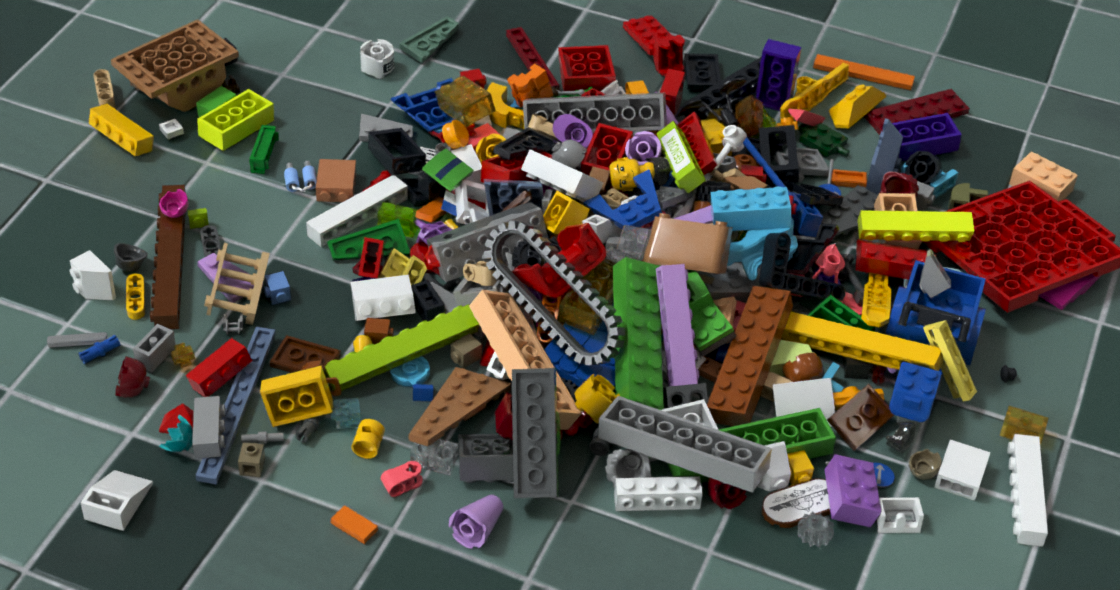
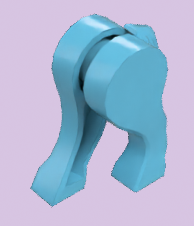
[727,217,798,281]

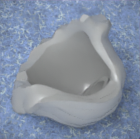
[605,448,652,487]

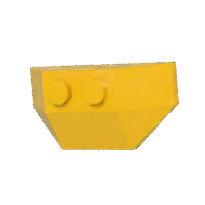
[829,85,887,128]

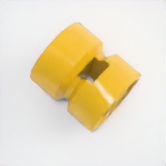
[351,419,385,459]

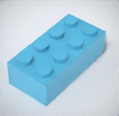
[711,186,791,231]

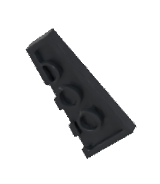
[493,127,558,160]

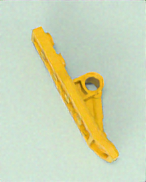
[780,63,849,120]
[861,273,891,328]

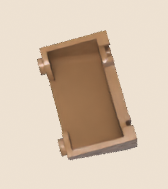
[643,213,733,274]

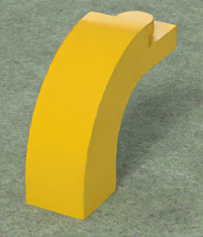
[486,82,525,129]

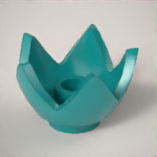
[159,415,193,452]

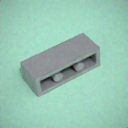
[192,396,226,459]

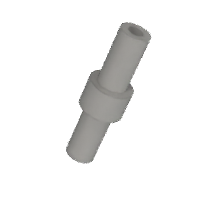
[241,431,284,444]

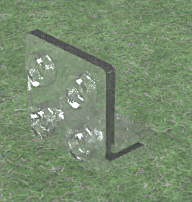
[605,225,652,263]

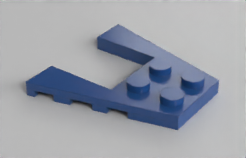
[583,169,662,233]

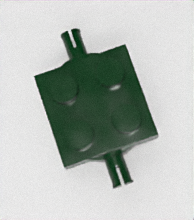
[798,123,850,157]

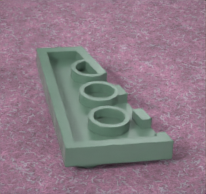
[399,16,459,63]

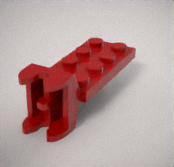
[623,15,685,76]

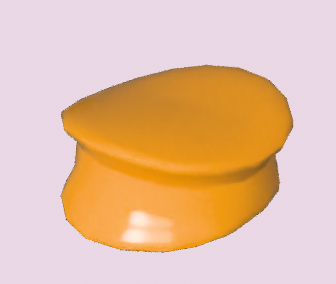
[442,120,469,149]

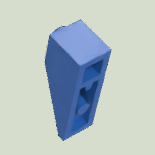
[791,192,823,237]

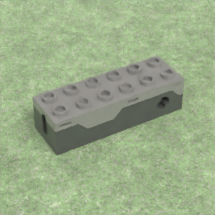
[424,202,547,282]

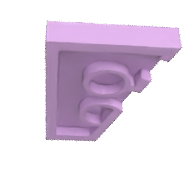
[197,253,263,303]

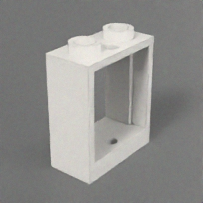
[455,179,489,225]

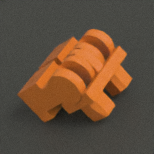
[507,64,553,108]

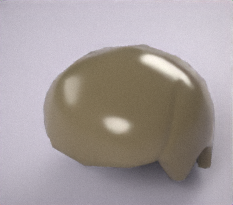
[908,449,942,480]

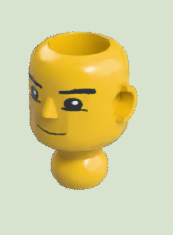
[609,157,655,192]

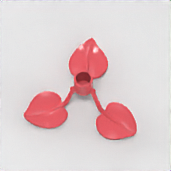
[789,244,862,315]

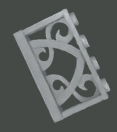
[453,260,510,306]

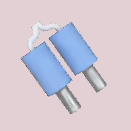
[284,161,317,192]

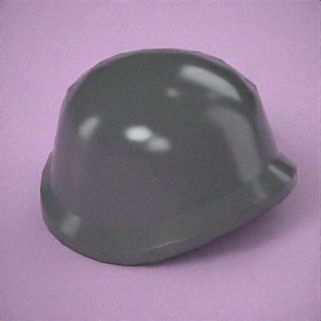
[114,243,148,271]

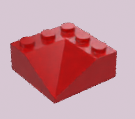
[558,45,616,91]

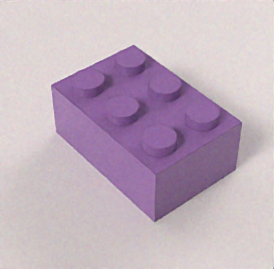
[825,454,881,527]

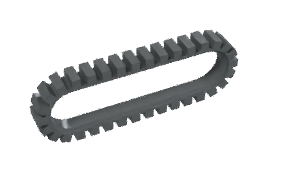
[484,221,625,365]

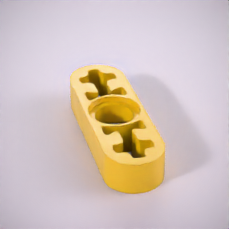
[126,274,145,320]

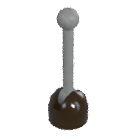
[551,87,585,98]

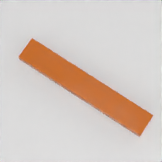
[813,54,915,90]

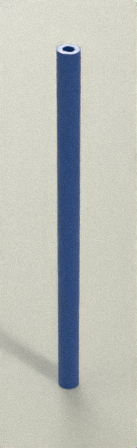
[743,138,798,204]

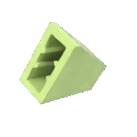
[769,340,814,376]

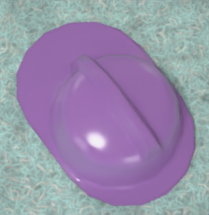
[553,114,593,148]

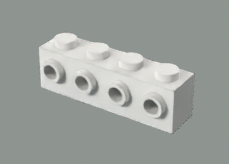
[614,477,702,511]

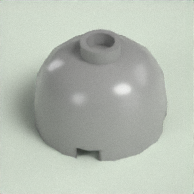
[552,140,587,169]

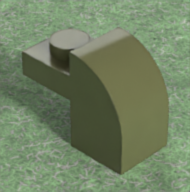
[948,183,988,210]

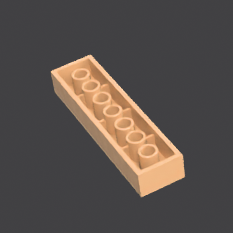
[469,290,582,430]

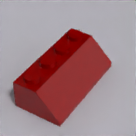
[856,239,936,279]

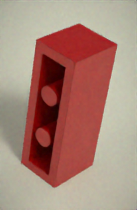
[185,338,253,397]

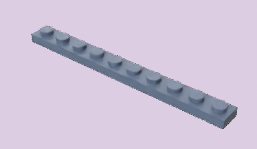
[195,327,276,484]

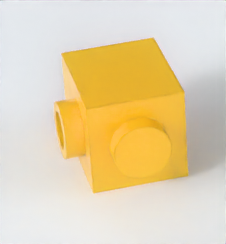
[787,450,814,485]

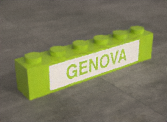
[656,121,706,194]

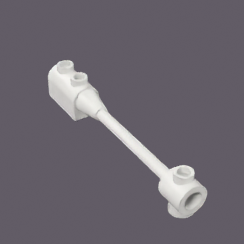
[664,125,747,219]

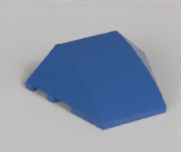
[391,78,461,132]

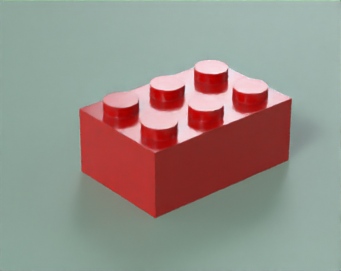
[581,123,633,185]

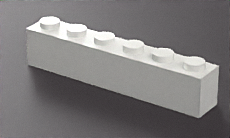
[306,175,408,247]
[1007,434,1048,546]

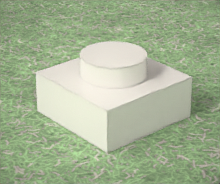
[159,119,184,139]

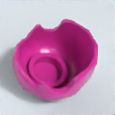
[159,189,189,218]

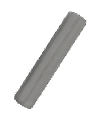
[47,332,108,348]

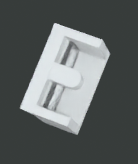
[877,498,924,533]

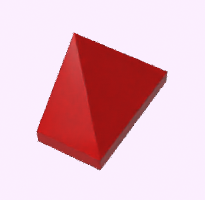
[159,403,194,434]

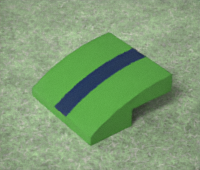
[422,148,474,192]

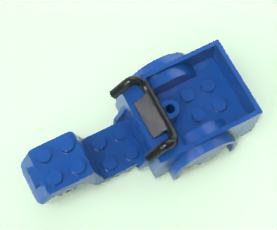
[885,260,986,428]

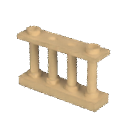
[204,243,270,325]

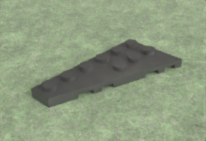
[809,185,878,240]

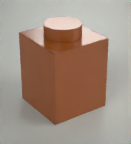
[364,318,394,345]

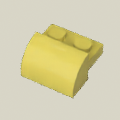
[378,248,427,285]

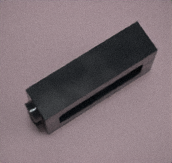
[759,125,799,184]
[368,128,426,175]

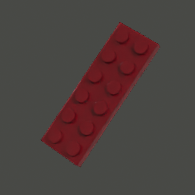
[864,89,970,135]

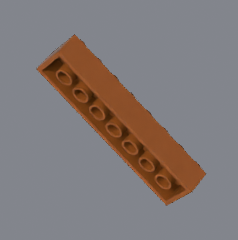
[707,286,793,426]

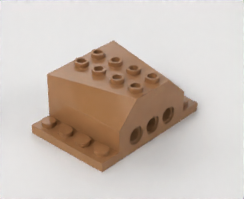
[111,19,239,112]

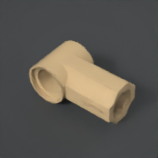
[528,114,559,142]

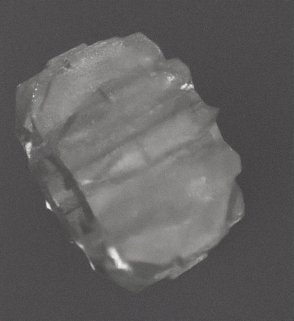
[797,511,834,548]

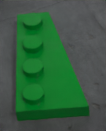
[327,219,410,260]

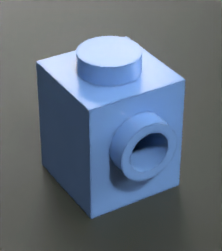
[264,271,291,305]

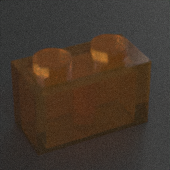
[736,95,763,137]

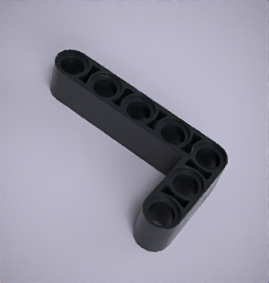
[759,233,845,301]

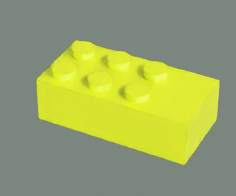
[197,89,274,151]

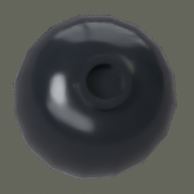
[905,151,942,186]

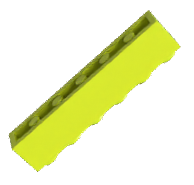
[857,210,974,242]

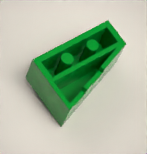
[807,295,875,332]

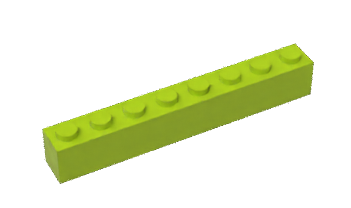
[324,304,479,391]

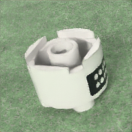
[360,39,394,79]

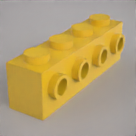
[89,104,154,157]

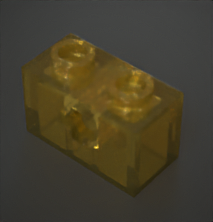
[999,406,1049,445]

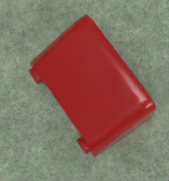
[511,223,606,298]

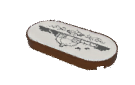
[762,478,831,528]

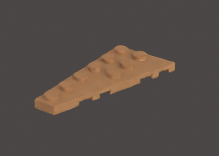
[408,367,512,446]

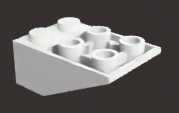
[81,470,153,531]

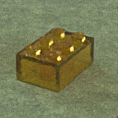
[435,76,496,127]

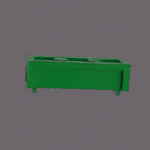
[249,125,279,174]

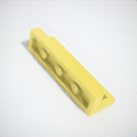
[923,320,977,402]

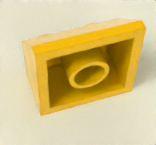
[543,191,590,234]

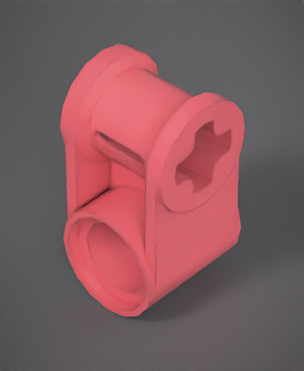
[380,461,423,497]

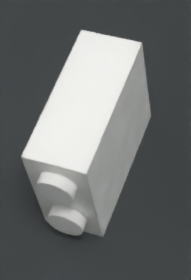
[934,440,990,501]

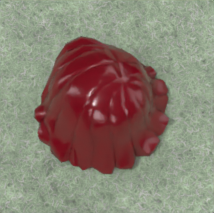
[880,171,919,198]

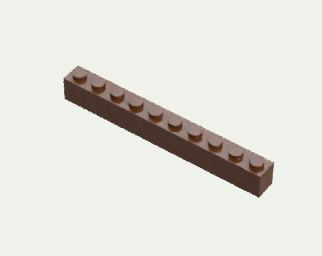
[150,185,186,329]

